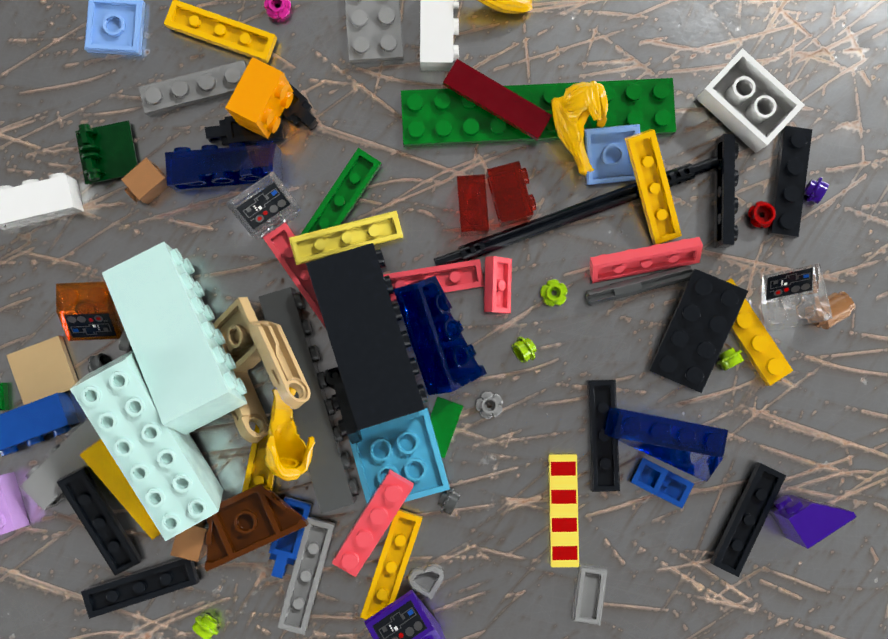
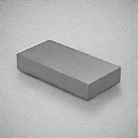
[572,564,608,626]

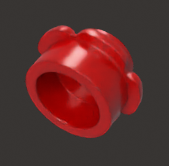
[748,201,776,228]

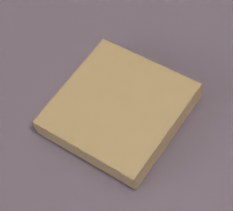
[6,336,78,405]

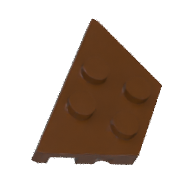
[204,483,309,572]

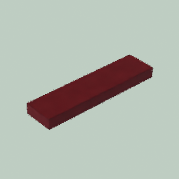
[443,59,552,141]

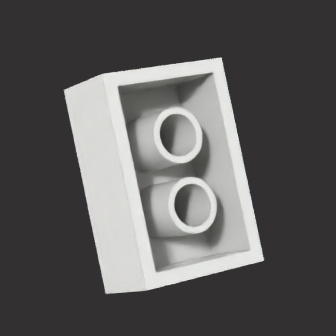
[696,48,805,153]

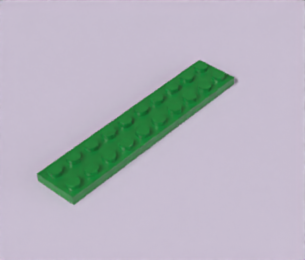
[401,78,676,147]

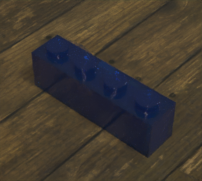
[165,141,283,191]
[394,276,487,395]
[604,407,728,482]

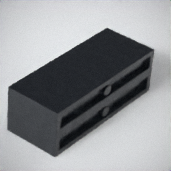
[306,243,428,430]

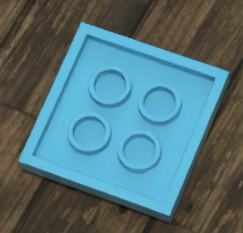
[349,407,450,504]

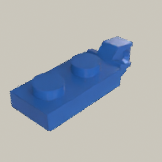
[269,497,312,579]

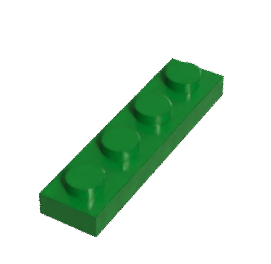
[300,148,382,235]

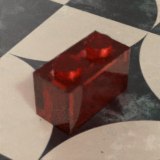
[486,161,536,227]
[457,174,489,237]

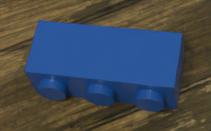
[0,392,80,457]

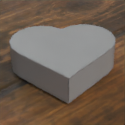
[408,563,444,600]

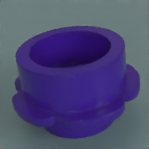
[804,177,829,204]

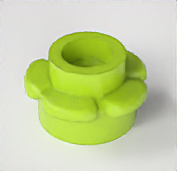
[540,279,568,306]
[512,337,537,363]
[717,347,744,371]
[192,614,219,639]

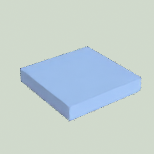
[84,0,146,56]
[584,124,640,185]

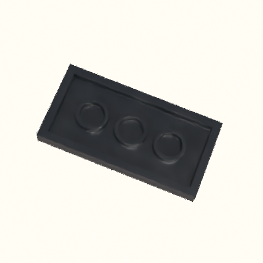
[649,269,748,393]

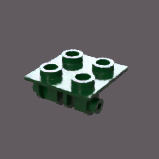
[75,120,138,185]

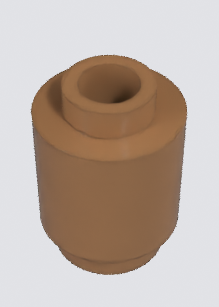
[809,291,855,330]

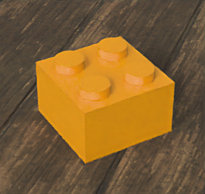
[225,57,294,139]

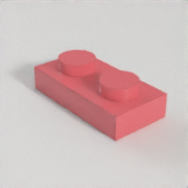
[484,256,512,314]

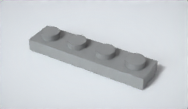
[139,60,247,116]
[277,516,336,635]

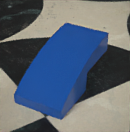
[631,458,694,508]

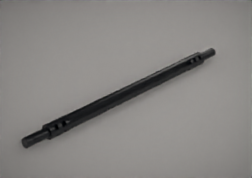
[434,156,720,266]

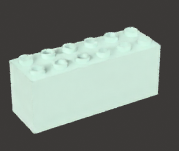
[102,242,247,435]
[70,350,223,541]

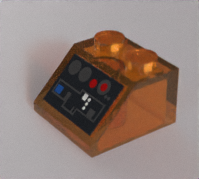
[56,282,124,341]

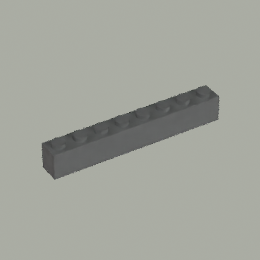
[259,287,359,514]

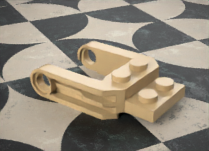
[213,297,311,443]

